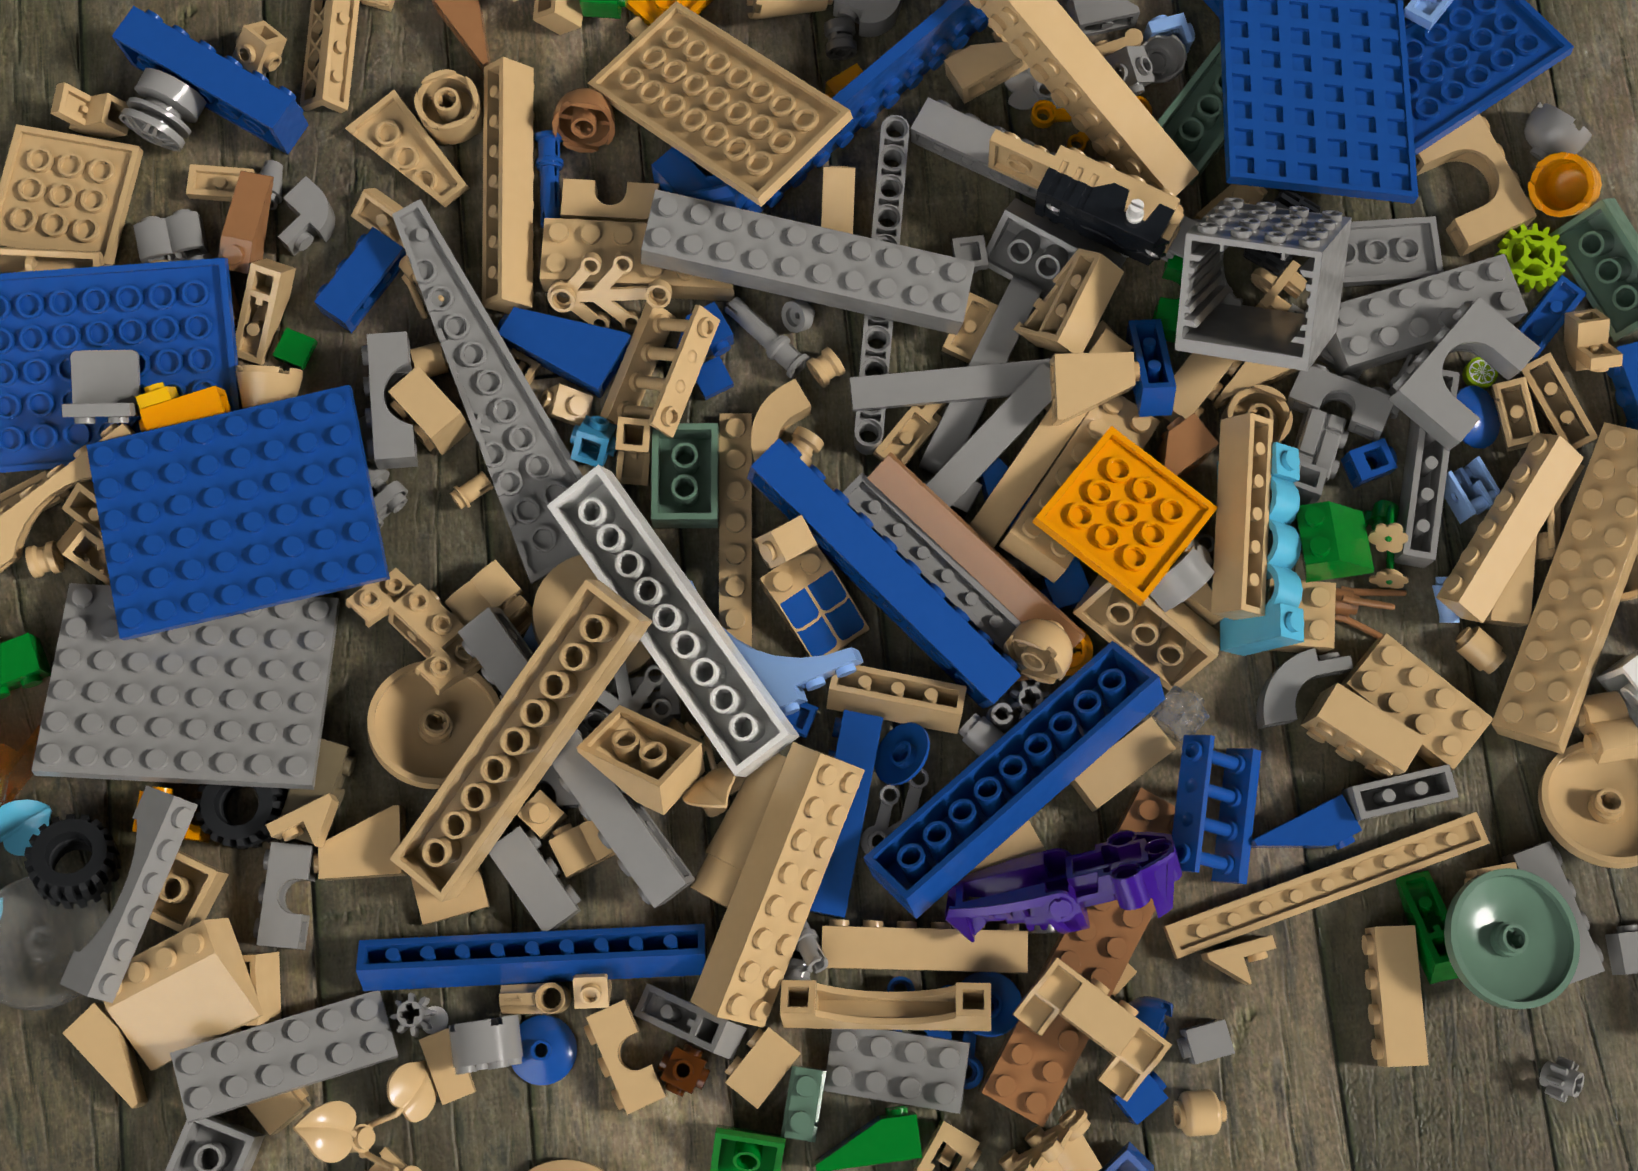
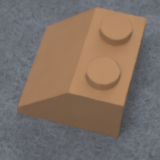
[1156,413,1219,479]

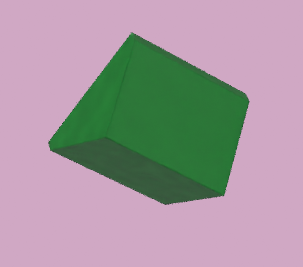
[710,1125,786,1171]

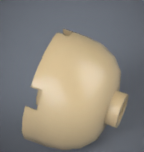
[1004,619,1073,684]

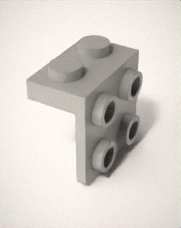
[62,350,141,424]

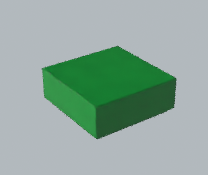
[272,327,318,371]

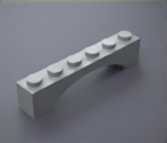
[60,785,198,1003]

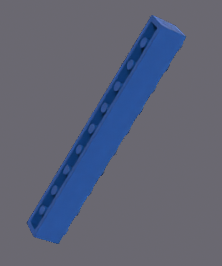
[356,924,707,991]

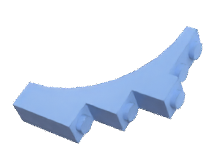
[689,580,864,716]

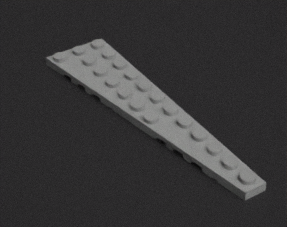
[392,199,583,585]

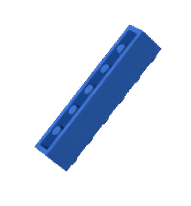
[810,710,884,919]

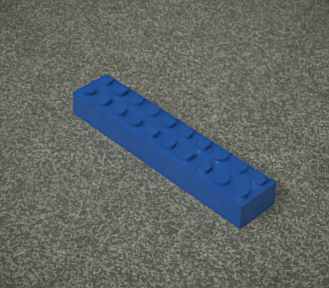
[747,438,1021,709]
[863,641,1165,919]

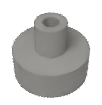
[781,299,815,333]

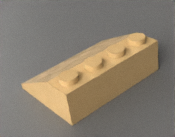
[103,918,264,1071]

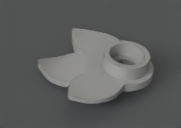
[1004,68,1054,110]

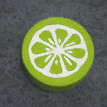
[1462,357,1498,390]

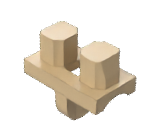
[1251,260,1307,311]

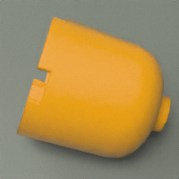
[1528,152,1602,218]

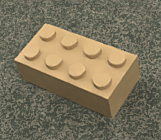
[1341,633,1494,771]

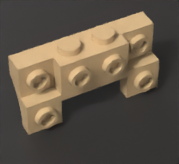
[346,568,482,696]
[1012,957,1172,1102]

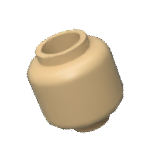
[1172,1089,1227,1137]

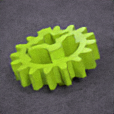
[1494,223,1568,293]

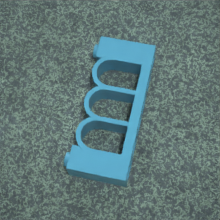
[1217,442,1304,656]

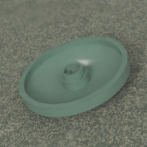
[1444,868,1580,1010]

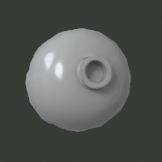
[1524,102,1592,161]

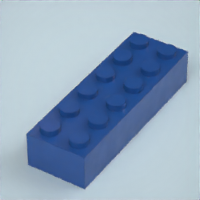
[112,6,309,155]

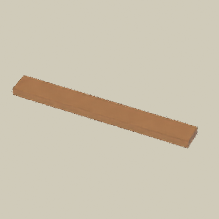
[867,452,1086,648]

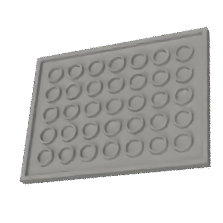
[31,583,340,790]

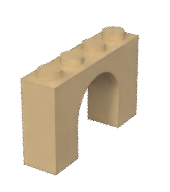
[1415,114,1537,257]

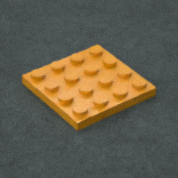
[1032,426,1218,606]

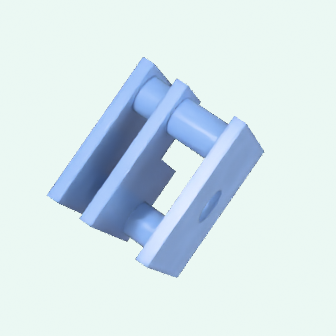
[1444,456,1501,524]

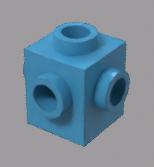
[570,415,617,467]

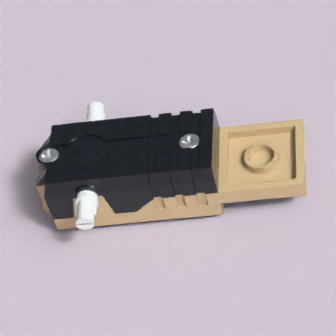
[988,129,1184,266]

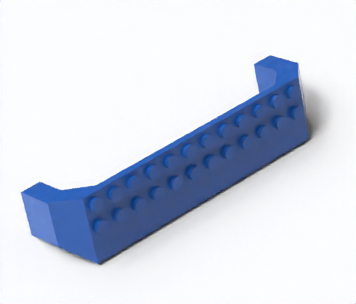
[651,0,989,213]

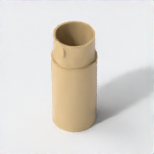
[690,753,786,908]

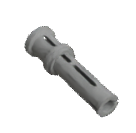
[725,297,810,379]

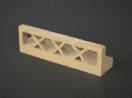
[300,0,360,113]

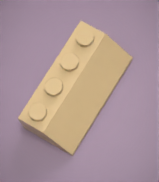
[1073,575,1220,694]

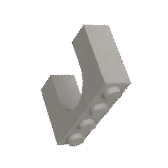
[1388,297,1540,451]

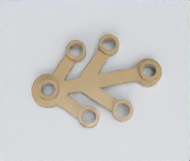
[547,251,673,332]
[999,1108,1091,1171]

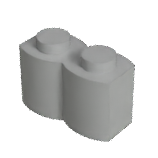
[133,209,210,263]

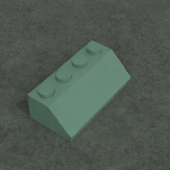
[1549,198,1638,342]

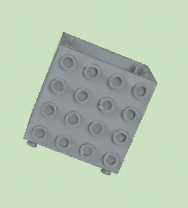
[1175,197,1352,371]

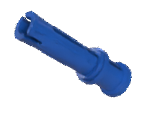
[535,130,564,228]

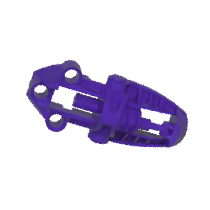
[945,830,1182,942]

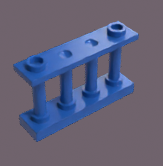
[1172,735,1262,885]

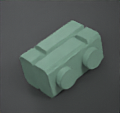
[781,1065,826,1142]

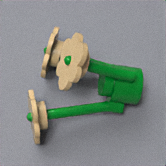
[1364,500,1409,589]

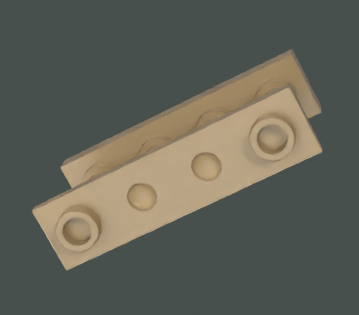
[600,301,720,438]

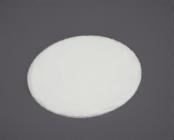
[422,1006,449,1034]

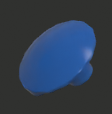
[1457,386,1500,449]

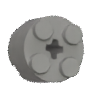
[448,1014,523,1075]

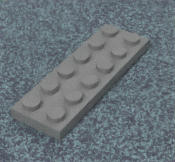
[170,991,398,1124]

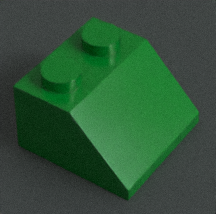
[1296,501,1374,583]

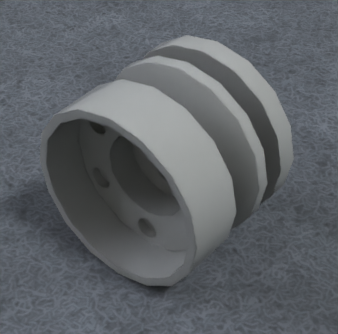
[119,68,206,152]

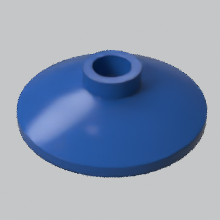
[874,722,930,785]
[962,972,1022,1037]
[511,1015,577,1085]

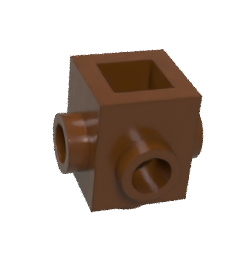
[658,1043,711,1097]

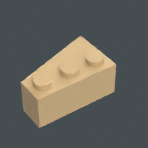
[1013,248,1124,354]

